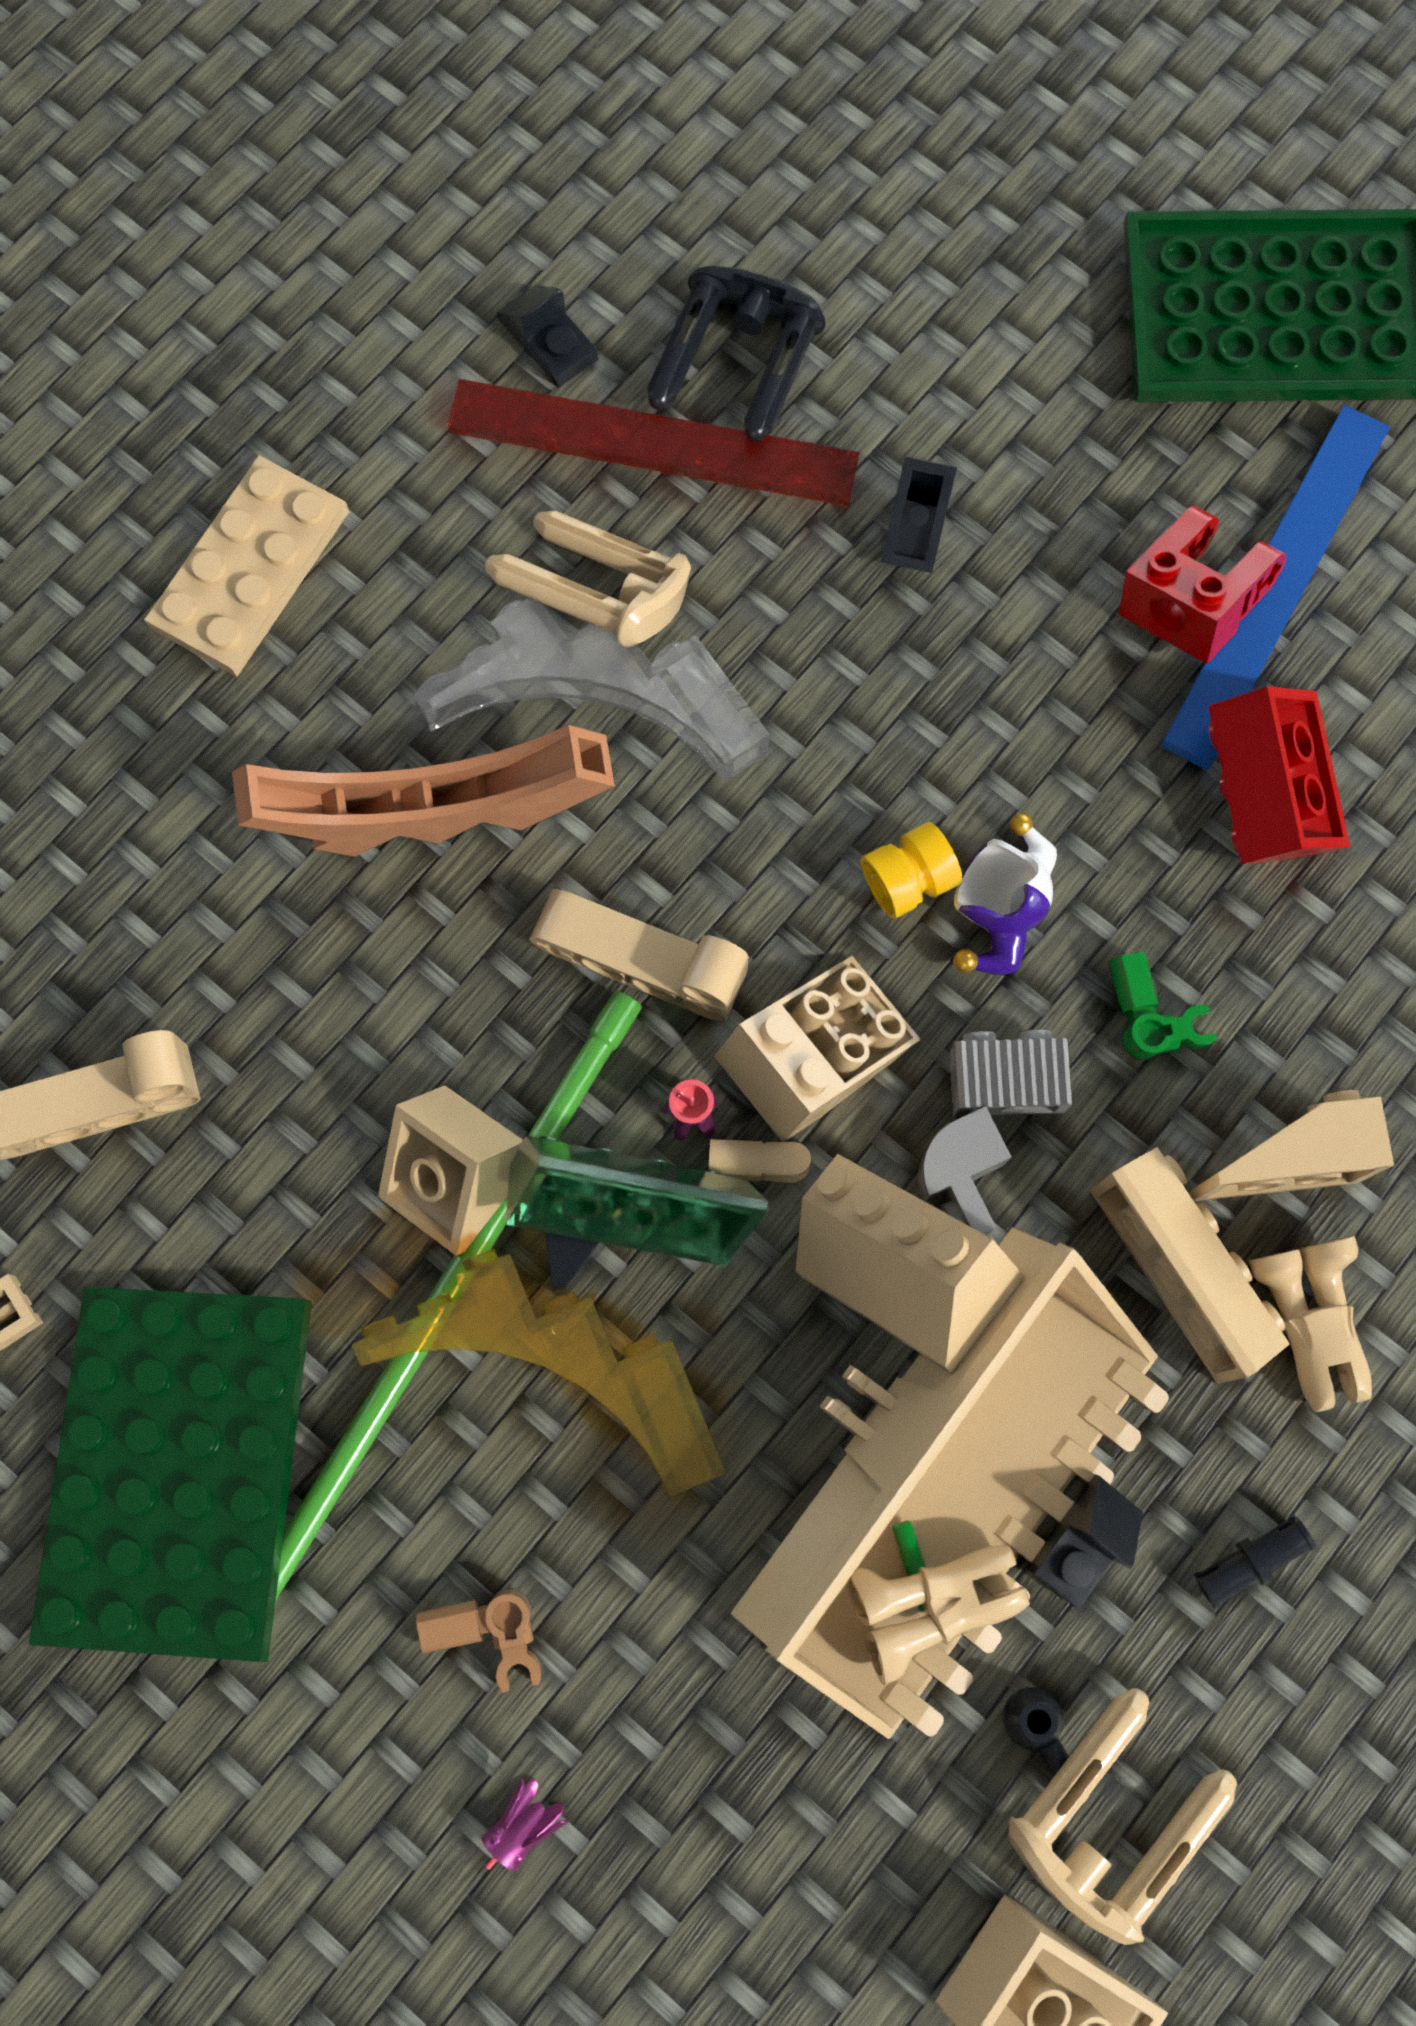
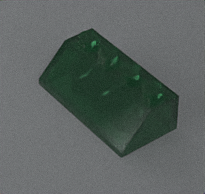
[505,1135,768,1266]

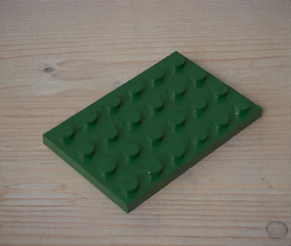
[1123,209,1416,402]
[29,1287,312,1662]

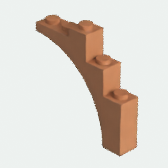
[232,725,615,857]

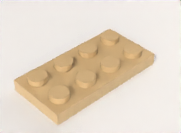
[144,455,349,677]

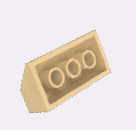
[1090,1147,1289,1384]
[796,1154,1025,1373]

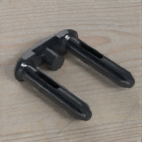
[647,265,826,442]

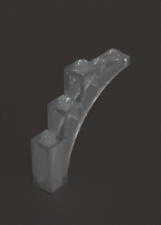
[412,598,770,782]

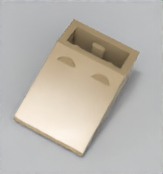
[714,956,921,1142]

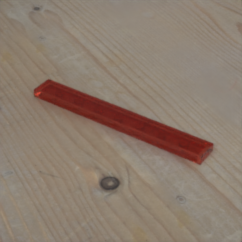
[447,379,860,506]

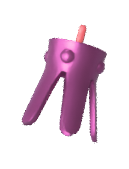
[662,1079,720,1141]
[481,1778,568,1871]

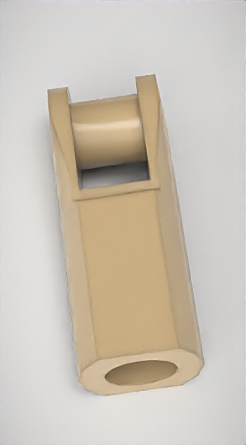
[709,1139,811,1183]

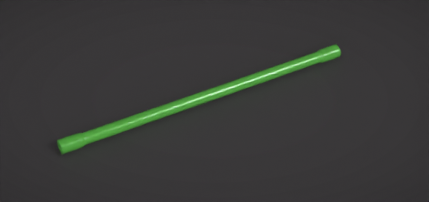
[275,990,642,1606]

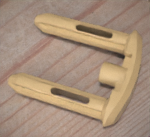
[485,510,691,647]
[1009,1688,1237,1945]

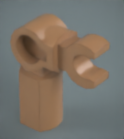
[416,1589,542,1693]

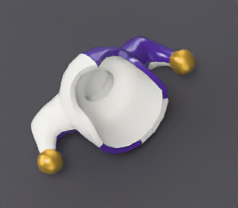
[953,813,1057,976]

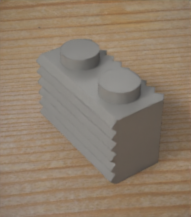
[949,1030,1072,1117]

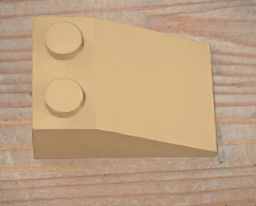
[1190,1090,1394,1201]
[936,1894,1168,2026]

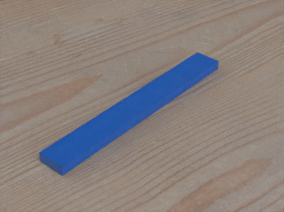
[1160,405,1390,771]

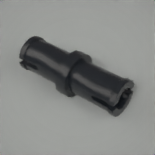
[1193,1514,1316,1609]

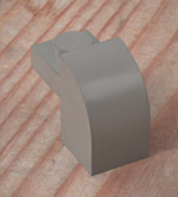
[918,1106,1011,1236]

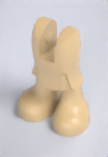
[1248,1236,1372,1412]
[846,1546,1030,1685]

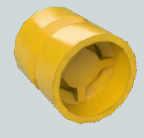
[860,822,963,919]

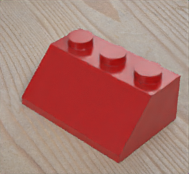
[1208,686,1350,864]

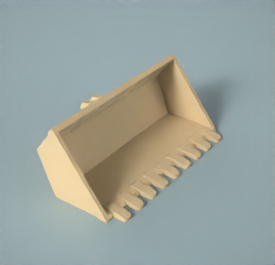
[730,1227,1168,1739]

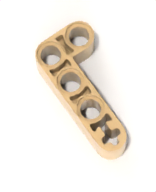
[529,889,749,1022]
[0,1030,201,1160]

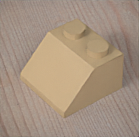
[378,1085,525,1256]

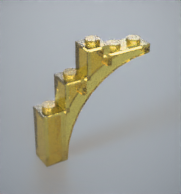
[352,1249,726,1497]

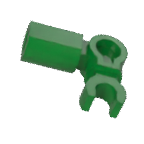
[1108,951,1217,1060]

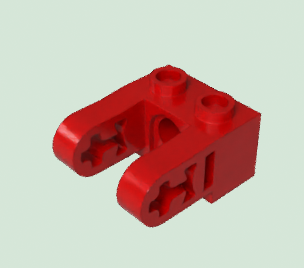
[1118,505,1286,664]

